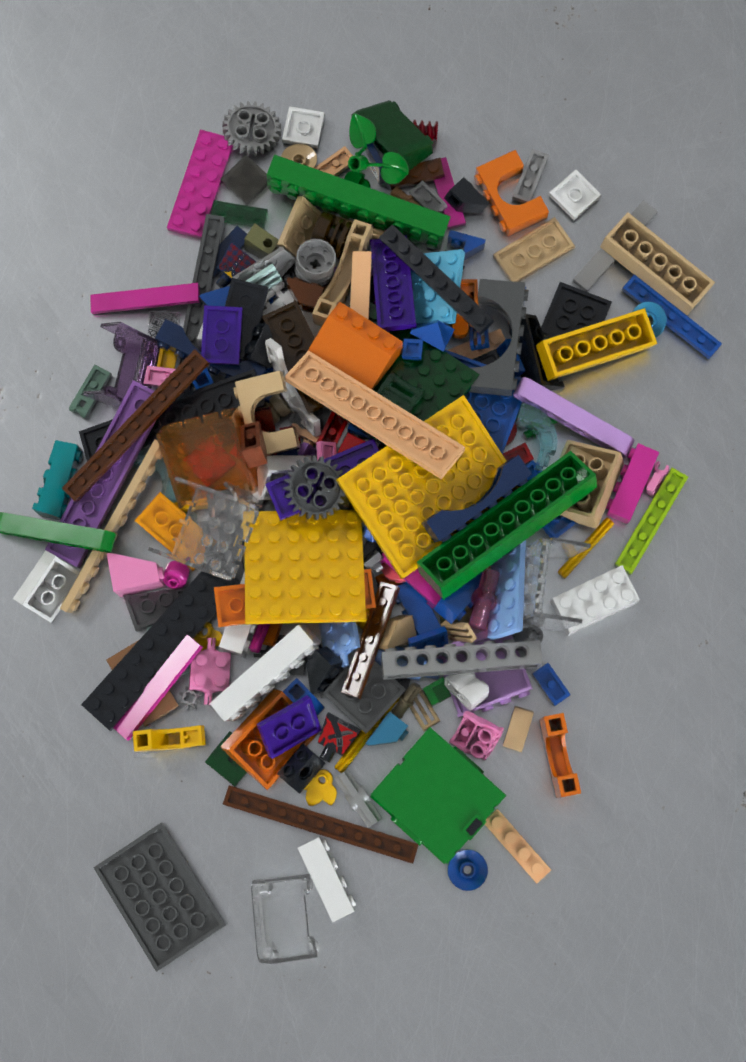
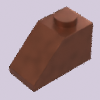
[240,421,267,468]

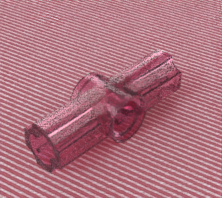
[469,569,500,630]

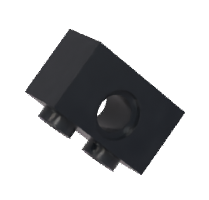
[277,744,326,794]

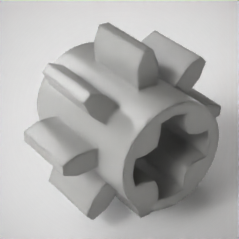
[178,686,203,710]

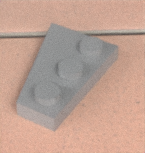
[232,246,296,290]

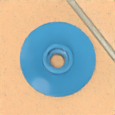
[632,302,667,338]

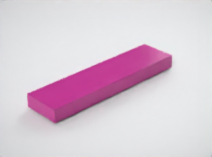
[433,157,466,230]

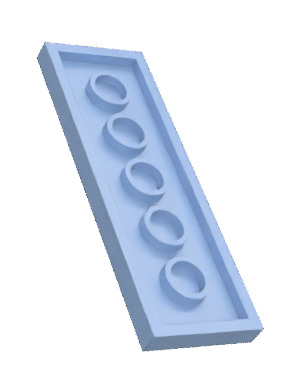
[487,540,526,641]

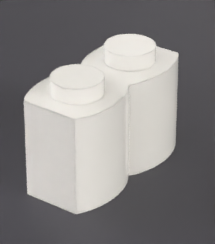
[444,673,489,711]

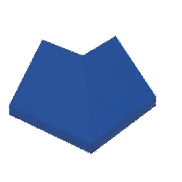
[410,320,455,352]

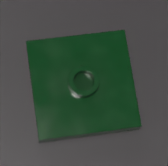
[205,731,247,787]

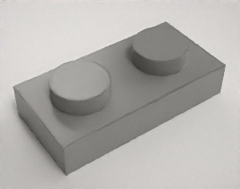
[409,180,447,213]

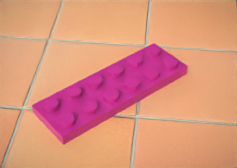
[167,129,233,239]

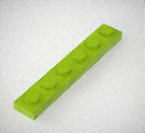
[614,468,688,575]

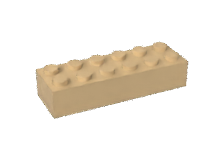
[600,212,715,316]

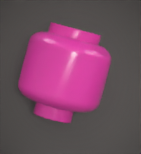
[163,561,190,589]

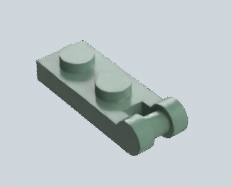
[69,364,112,419]

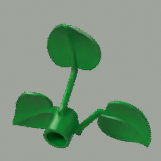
[344,113,409,188]

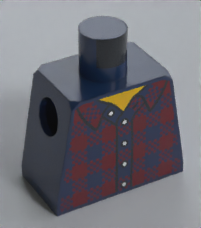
[216,242,256,288]

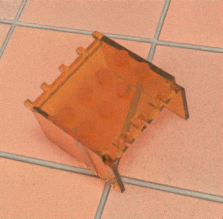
[156,408,258,509]

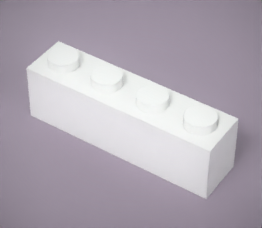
[298,837,356,923]

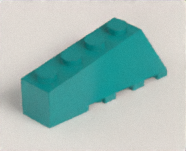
[32,440,83,520]

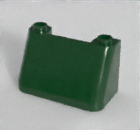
[351,100,433,171]

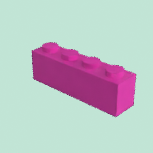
[605,443,659,524]

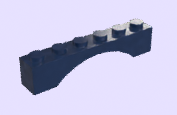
[155,319,267,379]
[421,455,532,543]

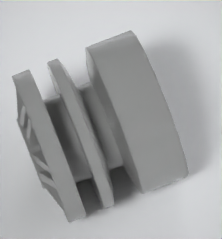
[295,239,336,287]

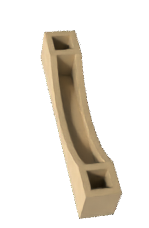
[312,219,373,326]

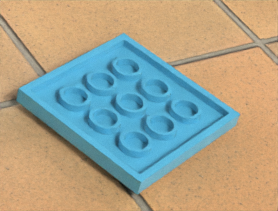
[411,249,465,324]

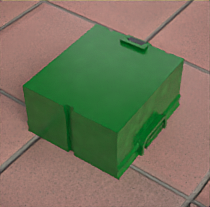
[370,727,507,864]

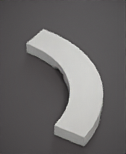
[265,338,321,437]

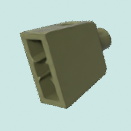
[244,223,279,259]

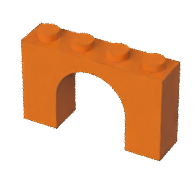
[474,150,549,237]
[539,713,581,798]

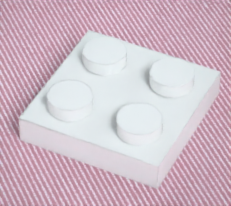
[282,106,325,149]
[549,170,601,220]

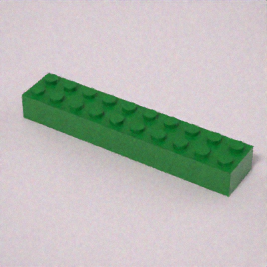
[267,154,451,249]
[417,451,597,600]

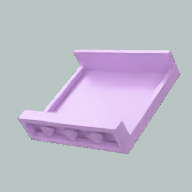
[436,629,533,717]

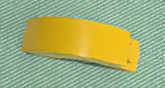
[133,725,206,752]

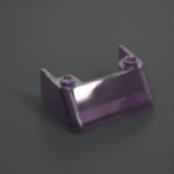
[83,322,160,407]

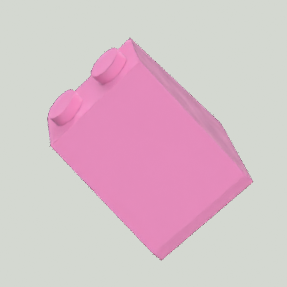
[107,553,166,597]

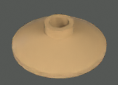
[281,144,317,168]

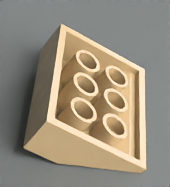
[559,440,624,529]

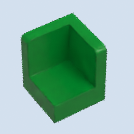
[422,677,451,707]

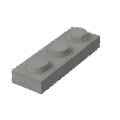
[512,149,549,204]

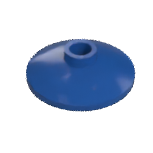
[448,850,488,891]

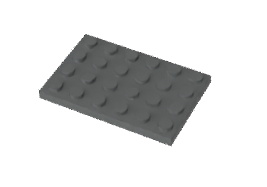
[93,823,225,972]

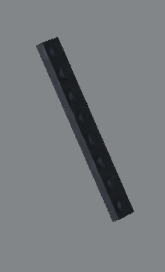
[379,225,494,335]

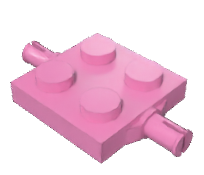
[189,638,231,705]

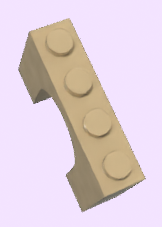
[233,370,301,455]

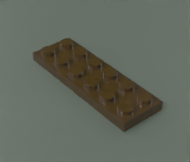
[262,301,325,414]

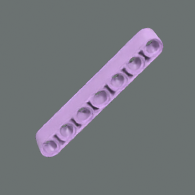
[513,377,635,458]

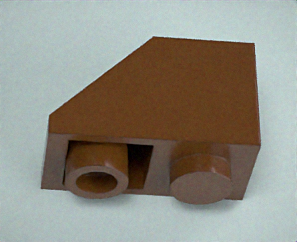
[286,277,324,313]

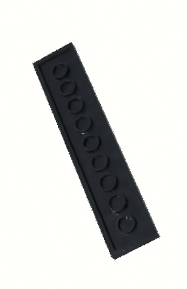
[79,369,267,461]
[81,558,241,731]

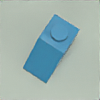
[366,711,409,746]

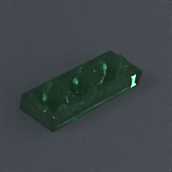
[211,200,268,229]

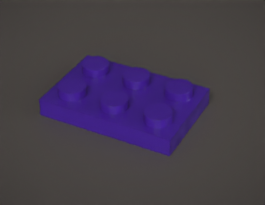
[201,305,243,365]
[257,696,322,759]

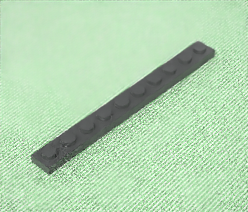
[175,214,225,394]

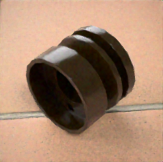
[311,212,353,260]

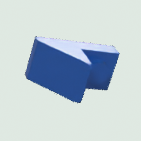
[447,230,486,260]

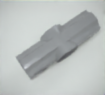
[334,769,382,828]

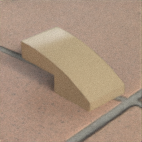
[503,706,534,752]

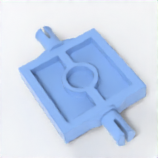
[319,622,361,668]

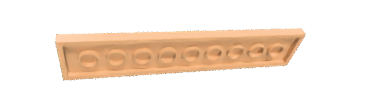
[284,350,465,479]

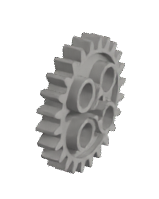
[222,101,281,156]

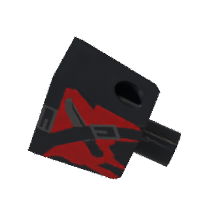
[318,712,362,763]

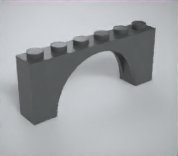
[469,279,529,396]

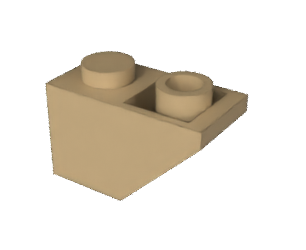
[379,615,417,651]

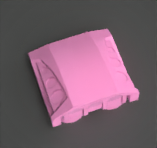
[449,711,504,760]

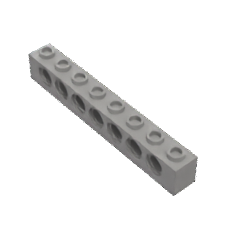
[381,638,543,680]

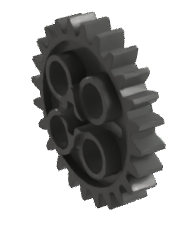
[283,455,346,520]

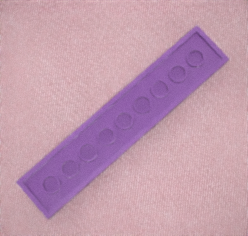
[45,380,156,568]

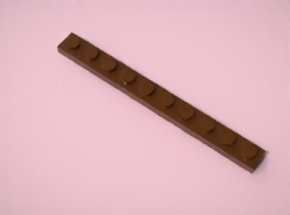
[62,349,210,502]
[223,785,418,864]

